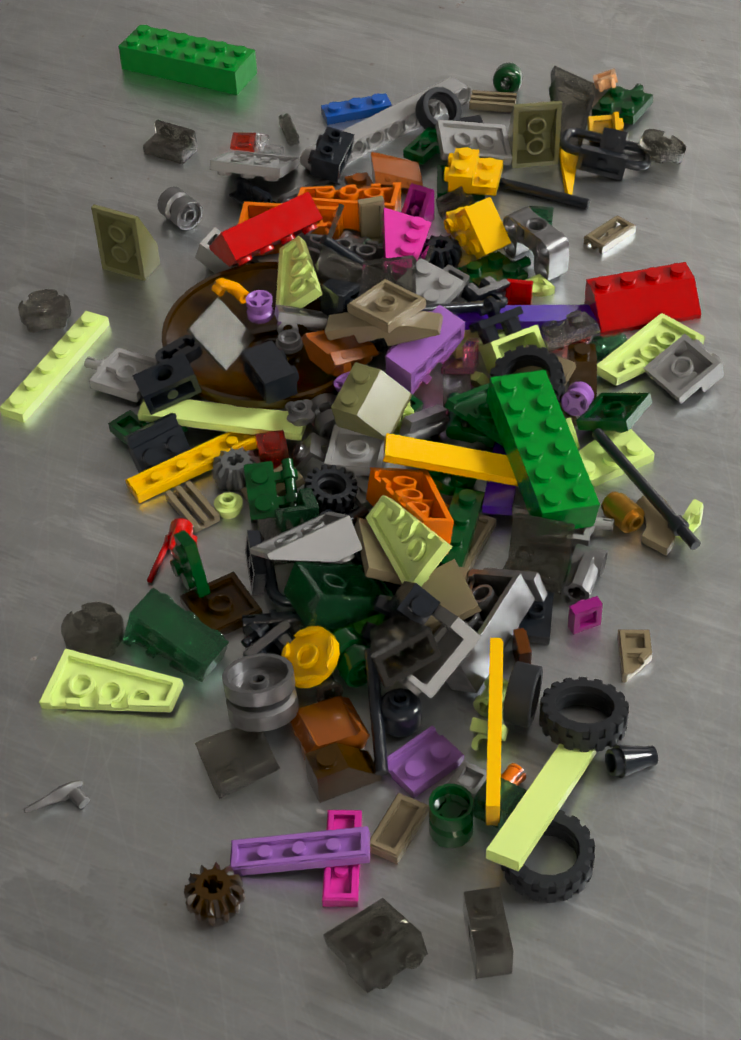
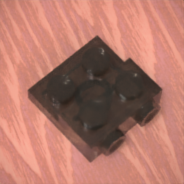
[323,898,428,993]

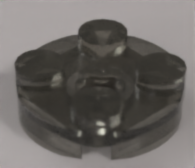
[637,129,686,164]
[18,289,72,333]
[61,602,125,658]

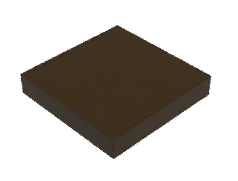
[180,571,263,643]

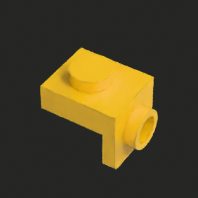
[587,112,624,142]

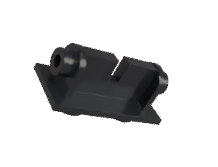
[229,176,277,205]

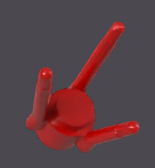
[147,518,198,583]

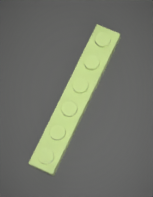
[0,311,109,423]

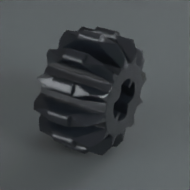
[419,234,462,269]

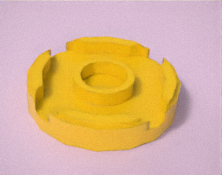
[281,626,340,688]

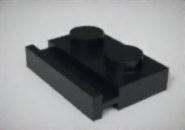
[123,413,191,473]

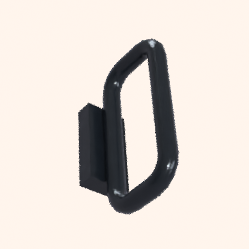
[560,128,654,181]
[245,516,327,608]

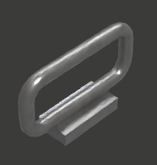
[399,404,491,451]

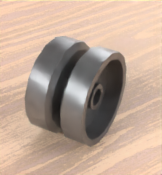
[222,653,299,732]

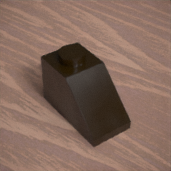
[567,343,597,402]
[305,743,382,803]

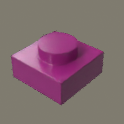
[568,596,603,635]

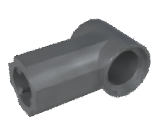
[564,544,608,602]

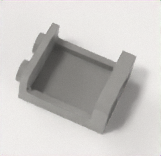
[388,605,481,699]

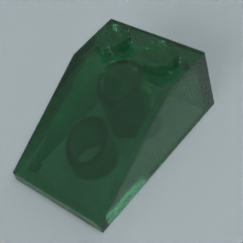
[283,561,395,630]

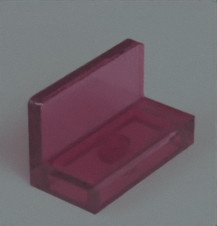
[441,338,479,374]

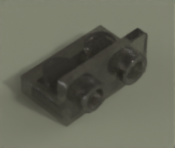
[143,120,198,165]

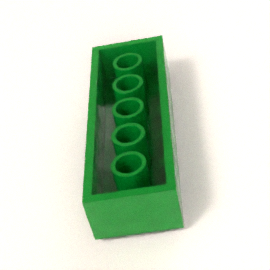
[118,25,257,95]
[486,370,600,535]

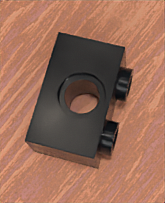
[133,352,202,415]

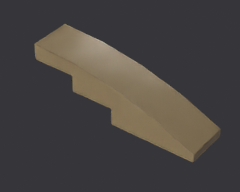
[325,311,443,346]

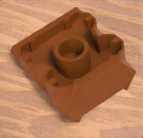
[371,152,423,195]
[301,330,379,377]
[290,696,370,760]

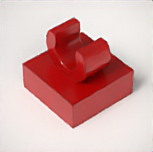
[505,279,533,305]

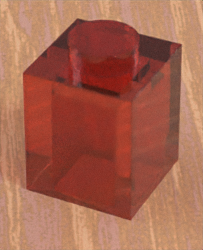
[255,430,289,469]

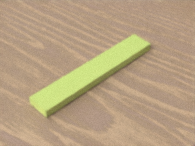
[138,399,306,441]
[486,743,597,871]

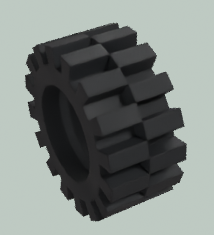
[302,465,358,516]

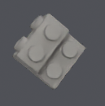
[644,334,725,404]

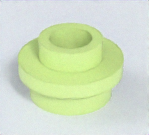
[214,492,243,519]

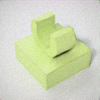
[469,717,509,751]

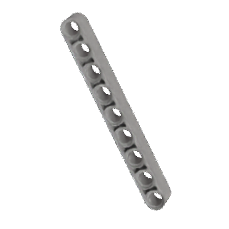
[300,77,471,171]

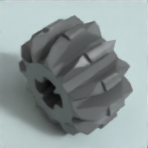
[212,446,260,492]

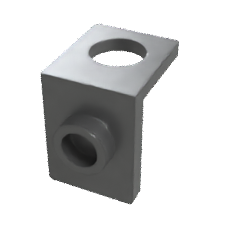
[292,432,330,472]

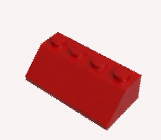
[209,191,323,267]
[584,262,701,336]

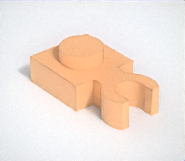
[593,68,618,92]

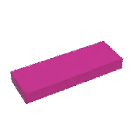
[322,810,362,907]

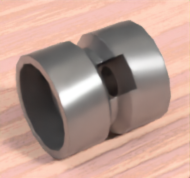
[157,187,203,230]
[311,393,337,441]

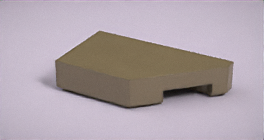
[617,629,652,682]

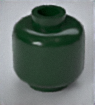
[493,62,523,93]

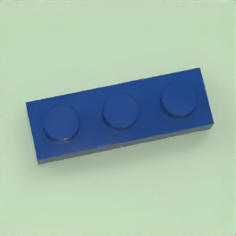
[321,93,392,125]

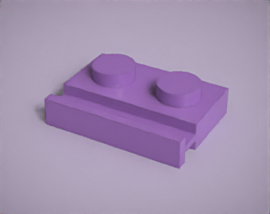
[387,725,464,799]

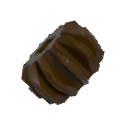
[184,862,245,926]

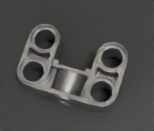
[503,207,569,281]

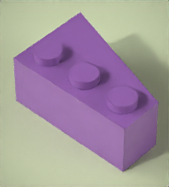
[385,305,465,395]

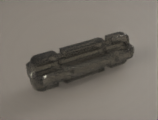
[278,113,300,147]

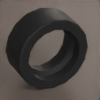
[415,87,462,130]
[503,661,543,728]

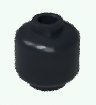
[381,688,422,737]

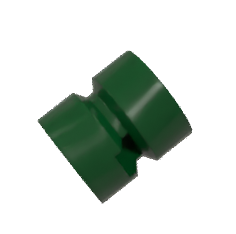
[333,627,381,688]
[429,784,474,848]

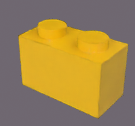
[456,197,511,260]

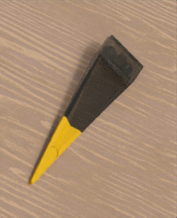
[549,66,595,195]

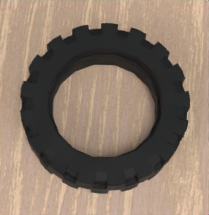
[489,345,566,403]
[539,677,629,752]
[501,810,595,903]

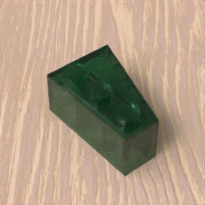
[122,588,229,682]

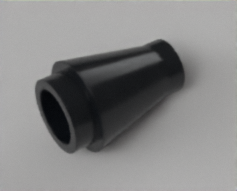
[605,745,658,778]

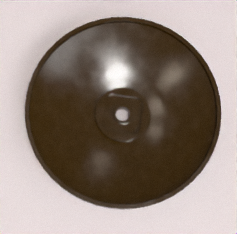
[162,262,367,409]

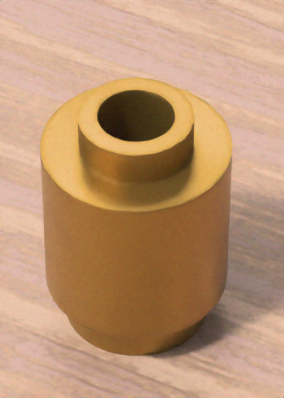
[601,492,645,533]

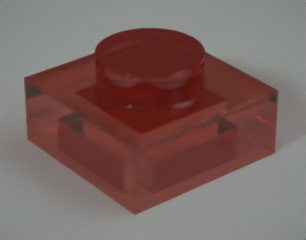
[230,132,257,152]

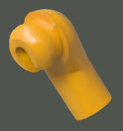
[211,278,249,304]

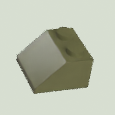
[331,362,412,441]

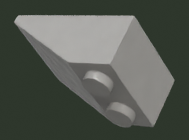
[249,511,363,564]

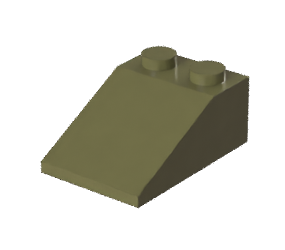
[508,101,562,168]
[91,204,160,281]

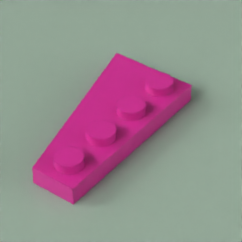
[382,207,432,282]

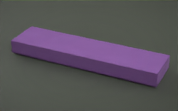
[230,826,370,876]

